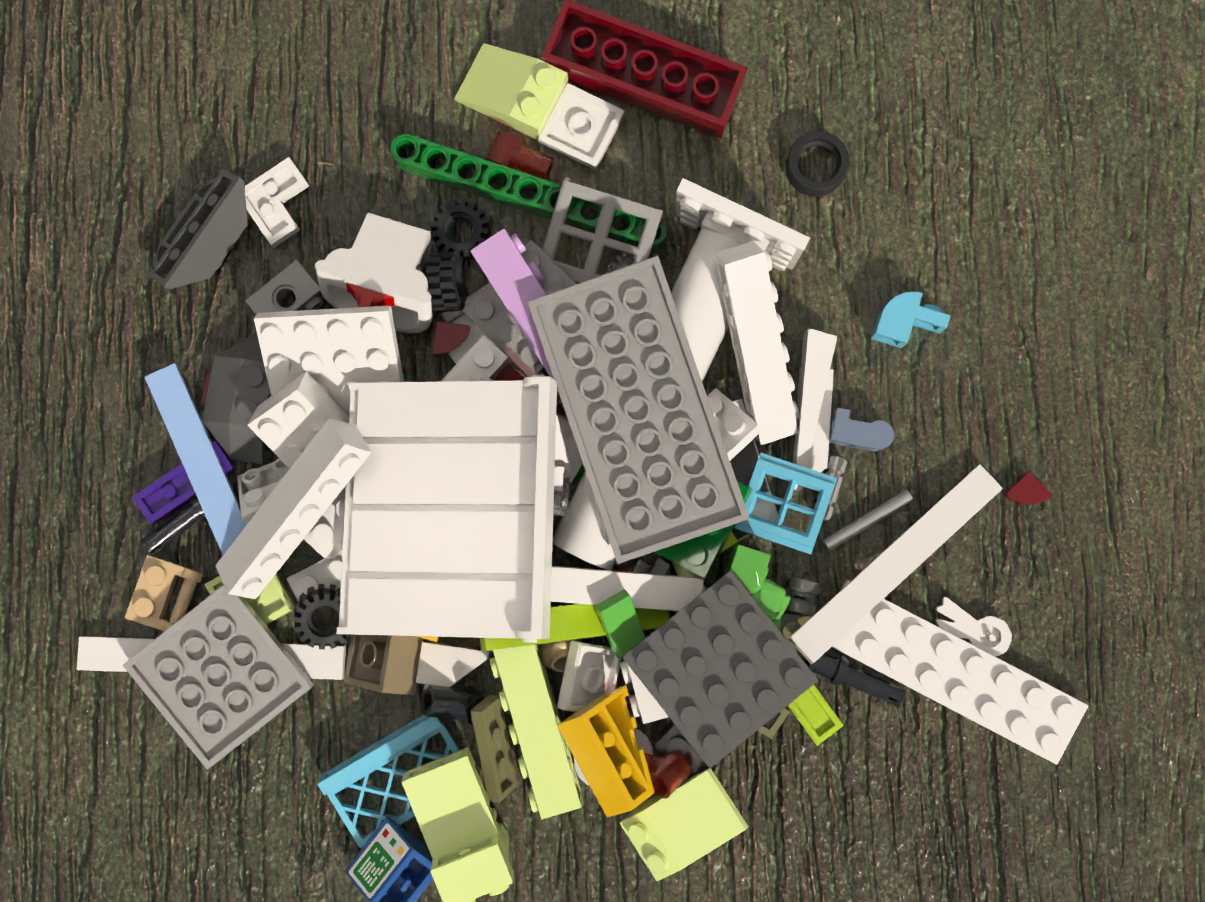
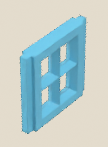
[735,452,837,554]

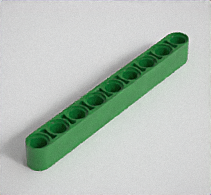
[390,134,667,253]

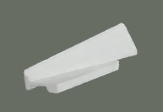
[793,329,837,493]

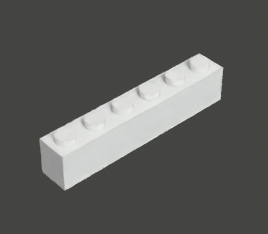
[714,241,800,445]
[215,417,371,599]

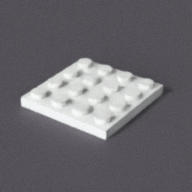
[254,306,404,416]

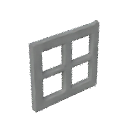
[542,177,663,283]

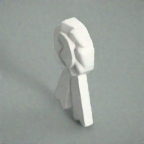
[935,596,1012,657]

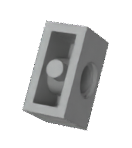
[245,259,324,314]

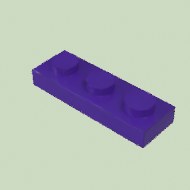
[133,441,236,525]

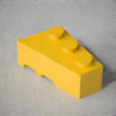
[557,685,654,818]

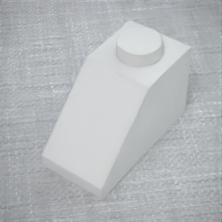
[416,641,491,689]

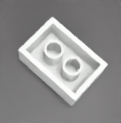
[248,371,349,469]

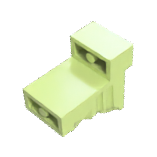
[401,747,514,902]

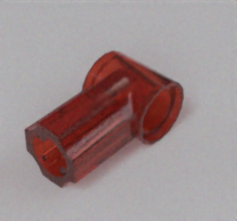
[485,130,554,180]
[644,752,691,799]

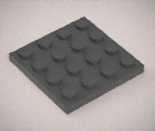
[622,570,819,768]

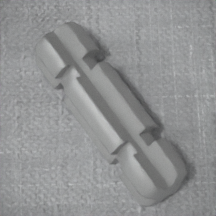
[814,456,847,520]

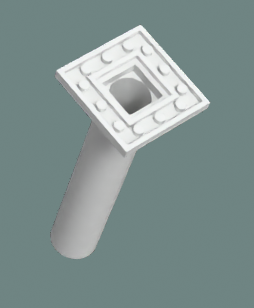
[552,178,810,570]

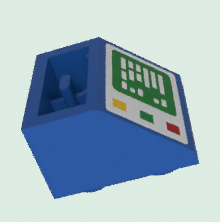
[345,816,433,902]

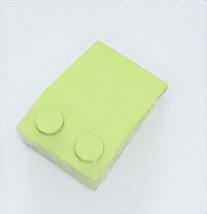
[454,43,568,141]
[620,768,749,881]

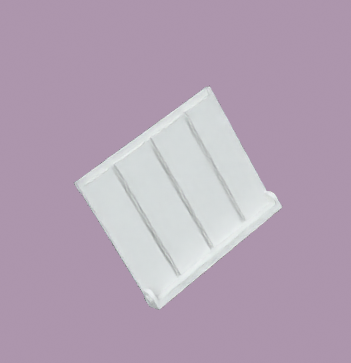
[336,375,557,643]

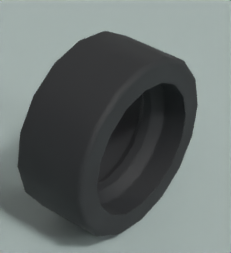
[785,131,849,197]

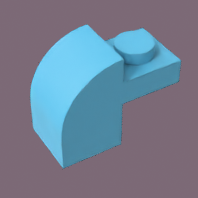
[870,292,951,348]

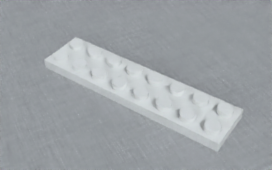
[832,579,1089,765]

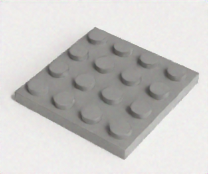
[122,585,314,770]

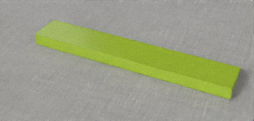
[480,604,670,652]

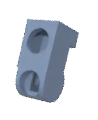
[829,408,894,451]

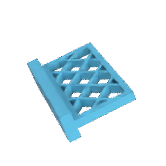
[317,715,460,848]

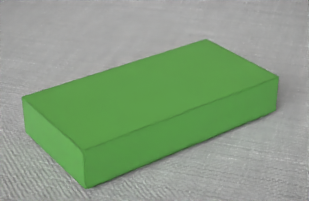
[595,589,645,659]

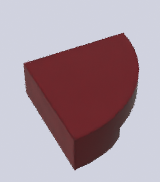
[432,321,471,356]
[1003,471,1053,505]

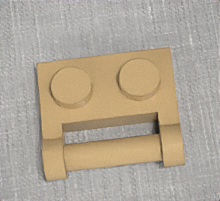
[125,555,204,632]

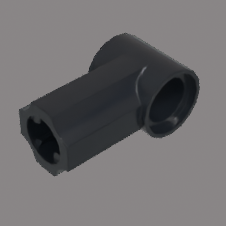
[421,684,486,726]

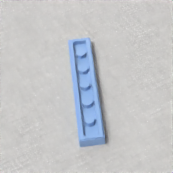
[144,363,246,555]

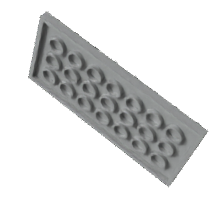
[528,256,750,564]

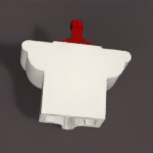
[315,213,432,333]

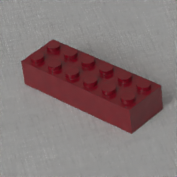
[541,0,748,139]

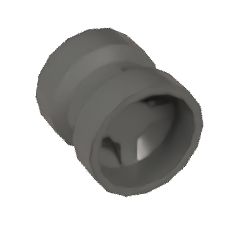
[786,577,823,616]

